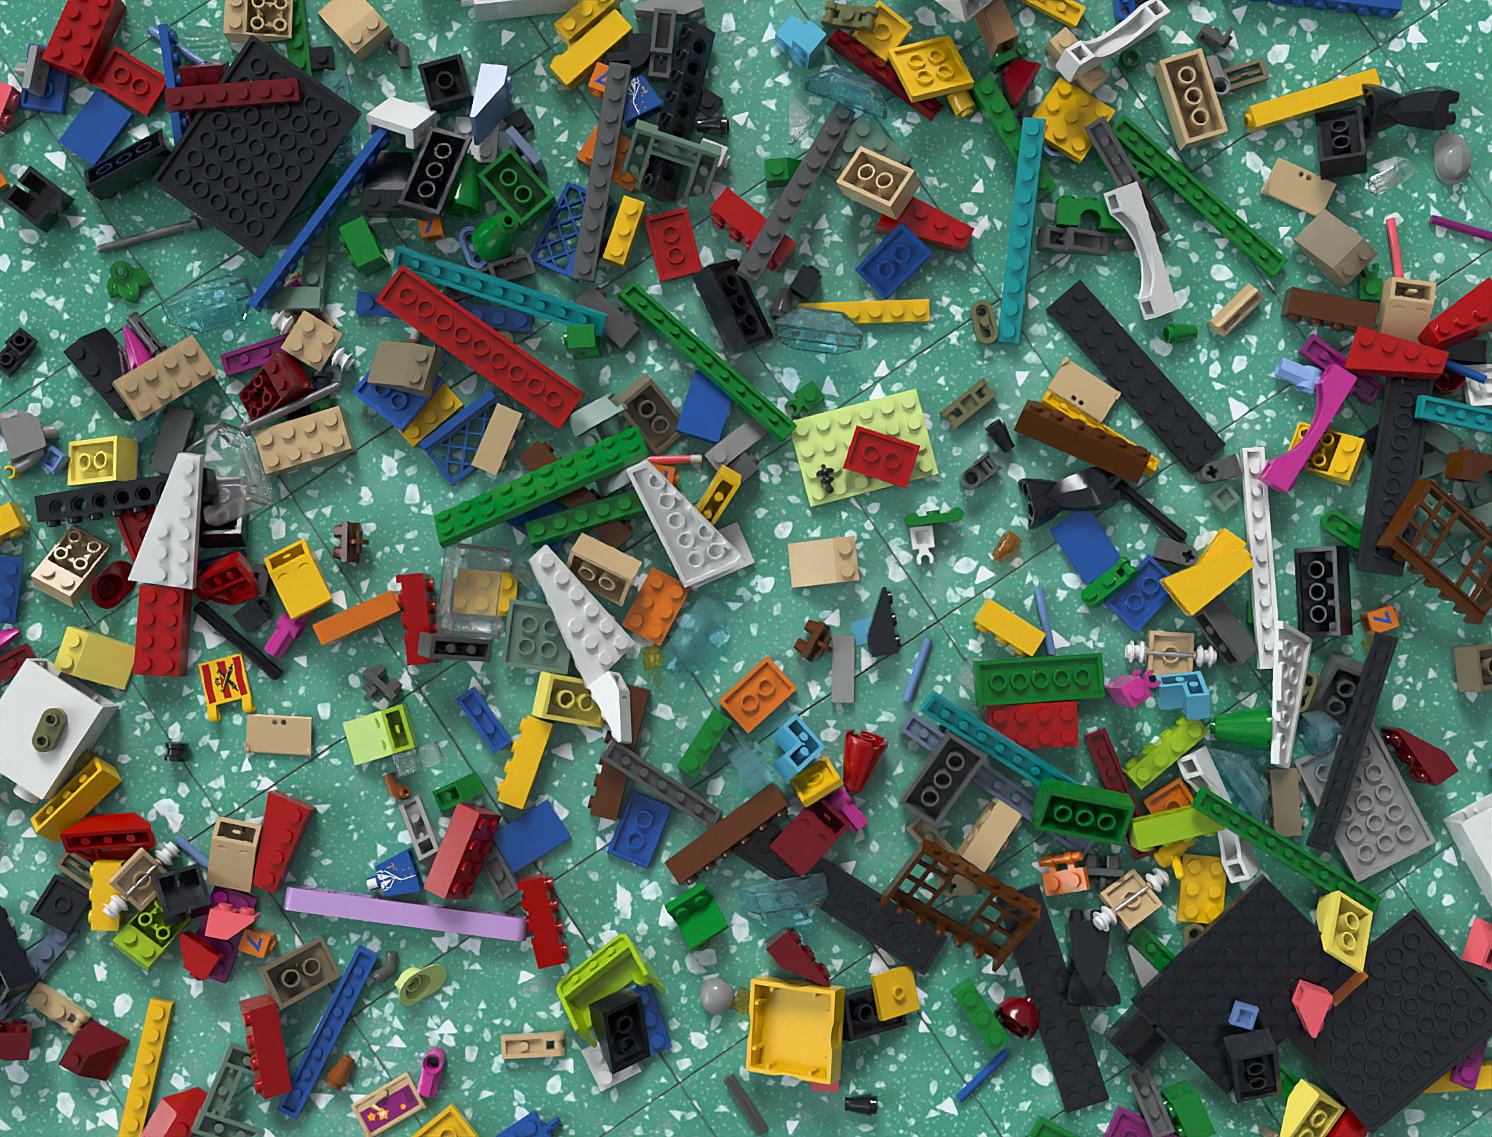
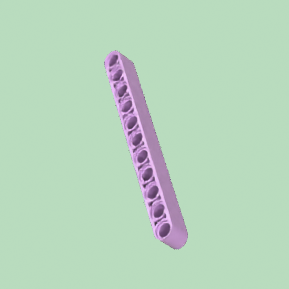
[284,885,528,941]

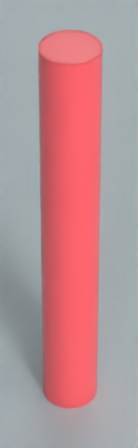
[1386,218,1404,278]

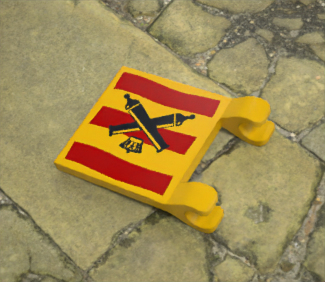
[198,653,256,722]

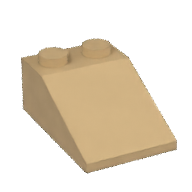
[317,0,393,63]
[787,536,859,588]

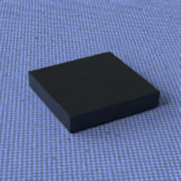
[30,874,92,935]

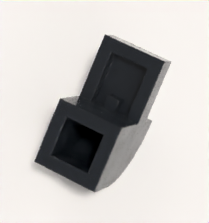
[607,33,651,76]

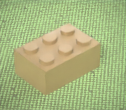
[836,146,921,220]
[566,533,642,607]
[956,796,1022,872]

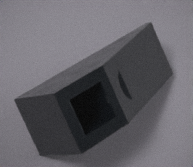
[866,587,901,657]

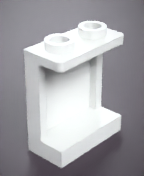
[366,97,437,149]

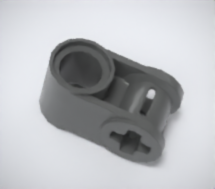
[959,451,1002,490]
[1195,454,1242,485]
[1152,536,1199,568]

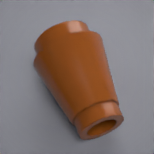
[325,1054,355,1091]

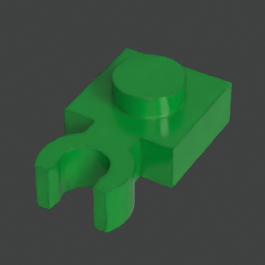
[990,43,1029,74]
[1357,263,1382,302]
[784,380,825,418]

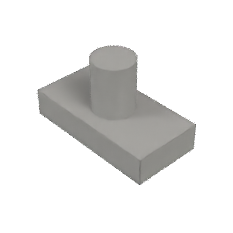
[15,45,49,96]

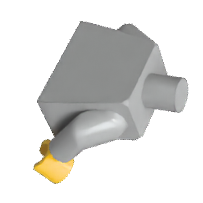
[0,409,58,479]

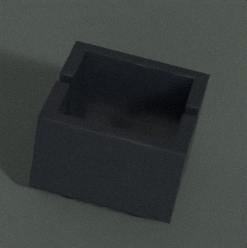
[2,165,75,233]
[153,863,212,927]
[1103,1004,1173,1073]

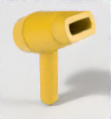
[1154,840,1196,880]

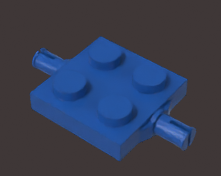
[496,1110,562,1137]

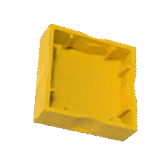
[746,975,845,1085]

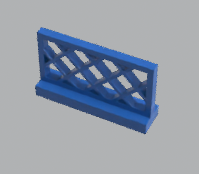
[531,181,617,283]
[419,390,523,485]

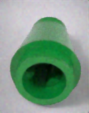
[1162,323,1198,345]

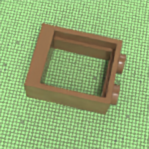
[973,0,1019,59]

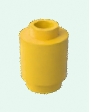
[947,89,976,118]

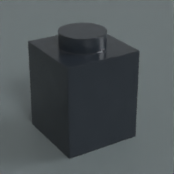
[789,264,822,302]
[233,598,273,633]

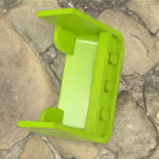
[556,934,666,1048]

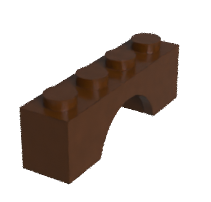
[1445,448,1492,483]

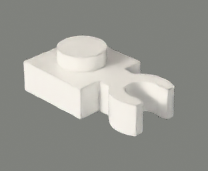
[909,525,935,565]

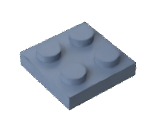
[505,126,546,176]

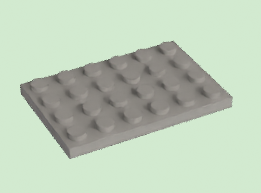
[1292,722,1436,883]

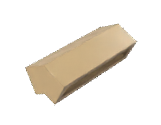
[1207,283,1264,337]

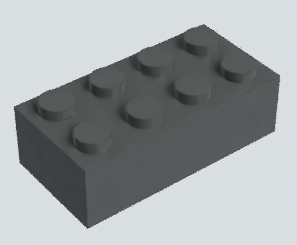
[899,729,988,828]

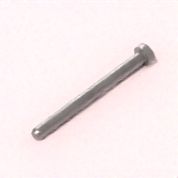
[97,215,202,253]
[239,381,343,437]

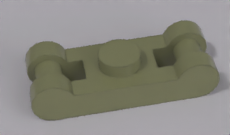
[821,1,879,32]
[939,378,997,430]

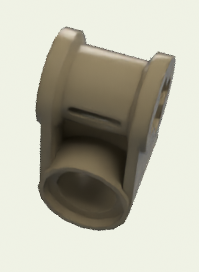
[937,873,982,897]

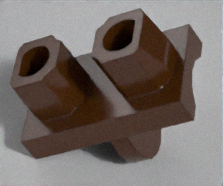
[333,521,369,563]
[794,620,833,662]

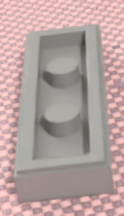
[831,636,855,703]

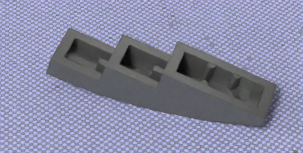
[446,252,536,302]

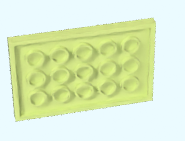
[791,389,939,508]

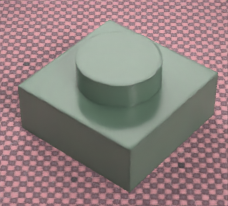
[1208,482,1241,513]

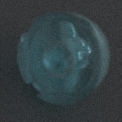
[1297,710,1340,756]

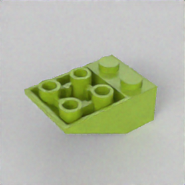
[343,703,420,766]
[112,897,192,973]

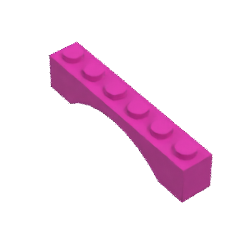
[1257,364,1357,493]

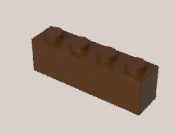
[1280,287,1379,335]

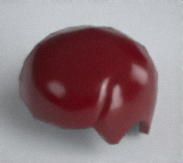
[1433,360,1466,395]

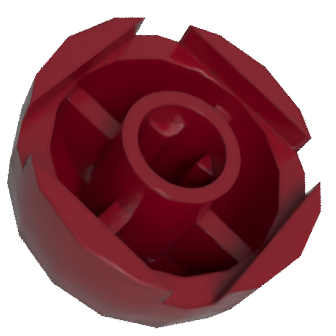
[994,996,1040,1041]

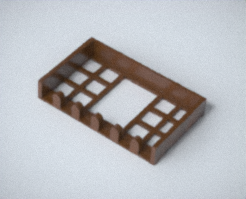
[1376,479,1492,625]
[880,838,1041,973]

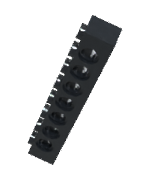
[642,22,716,202]
[34,468,219,527]

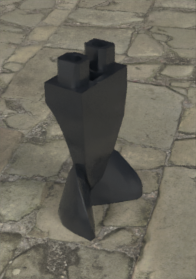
[1362,83,1460,136]
[1017,466,1121,530]
[1065,909,1121,1007]

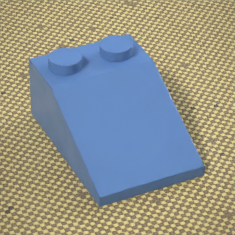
[470,63,514,146]

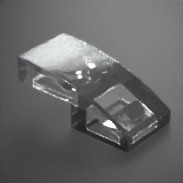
[392,741,445,777]

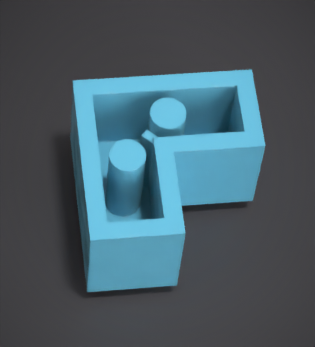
[775,15,827,69]
[1155,671,1210,720]
[771,714,825,782]

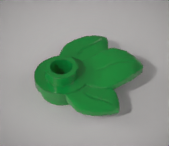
[106,261,152,303]

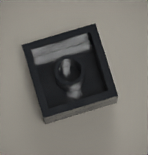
[418,53,474,114]

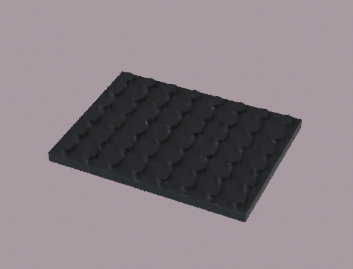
[151,34,363,260]
[1131,874,1357,1094]
[1288,908,1492,1134]

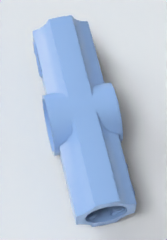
[1274,358,1323,394]

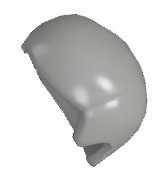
[699,978,735,1015]

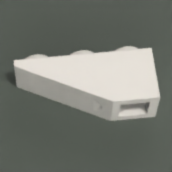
[589,671,632,744]

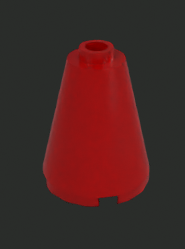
[843,729,889,794]

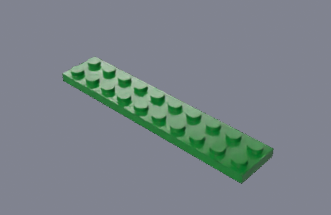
[434,425,650,549]

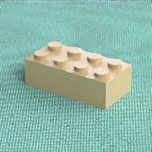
[1153,48,1228,152]
[112,335,218,421]
[253,406,357,477]

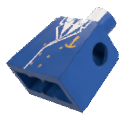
[623,75,663,128]
[367,847,424,896]

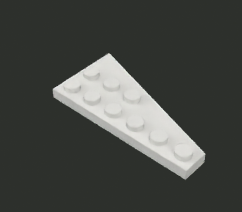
[128,452,204,589]
[626,460,746,588]
[528,545,635,689]
[1270,620,1313,769]

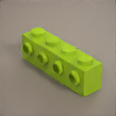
[1123,714,1209,790]
[1128,805,1225,852]

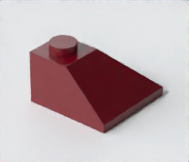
[1001,59,1041,113]
[58,1018,130,1081]

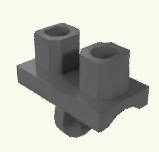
[362,663,402,704]
[1079,854,1124,891]

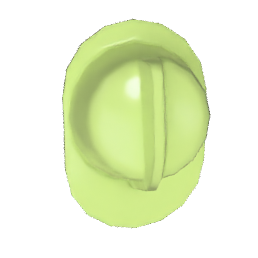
[395,964,447,1006]

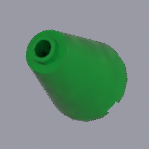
[442,153,481,218]
[471,212,518,263]
[1210,707,1272,752]

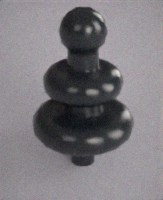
[816,464,834,494]

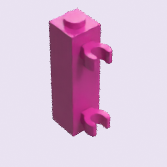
[1105,670,1161,708]

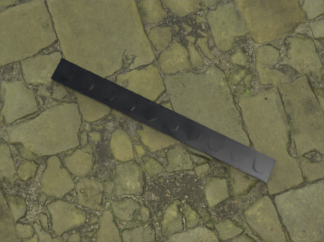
[1306,631,1399,853]

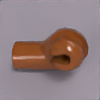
[383,772,411,800]

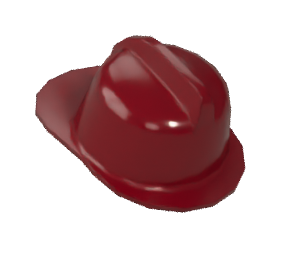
[89,560,136,609]

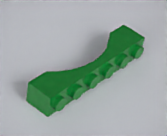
[969,74,1057,203]
[525,490,648,550]

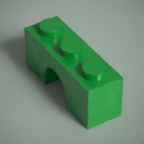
[1053,195,1123,235]
[563,324,601,360]
[677,708,732,778]
[951,978,1010,1052]

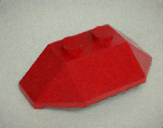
[192,551,260,606]
[60,812,157,861]
[140,1087,208,1137]

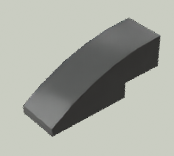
[648,8,677,83]
[1037,225,1109,256]

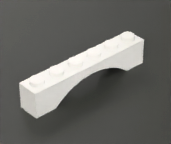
[1055,0,1171,83]
[1104,182,1178,320]
[1176,745,1261,883]

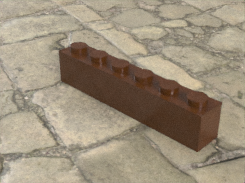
[1014,399,1151,484]
[519,440,633,550]
[588,683,651,821]
[664,782,792,886]

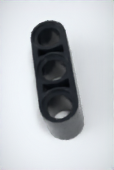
[1443,339,1488,365]

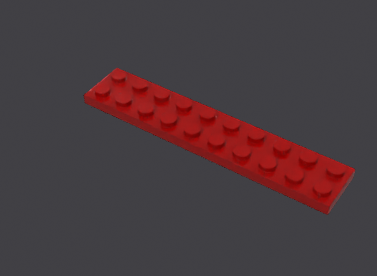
[376,265,585,430]

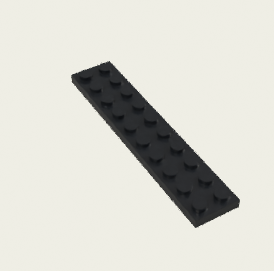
[1046,280,1226,474]
[1355,377,1434,577]
[735,822,948,975]
[995,883,1109,1113]

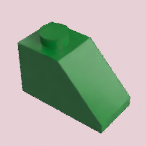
[764,157,802,188]
[432,772,485,812]

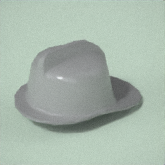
[1433,133,1472,185]

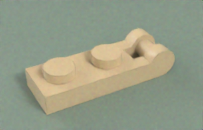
[26,981,92,1036]
[501,1031,566,1059]

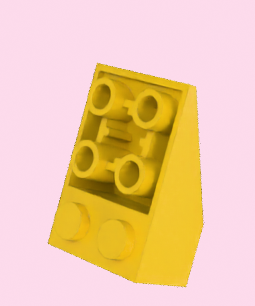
[1288,422,1368,487]
[264,538,333,621]

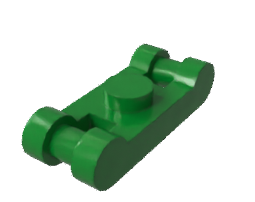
[904,507,964,528]

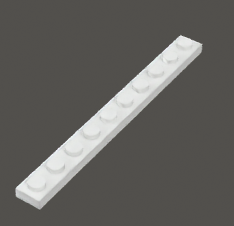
[1240,447,1278,669]

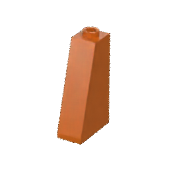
[312,590,404,646]

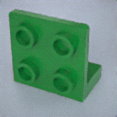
[664,882,729,950]

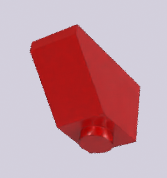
[179,929,226,981]

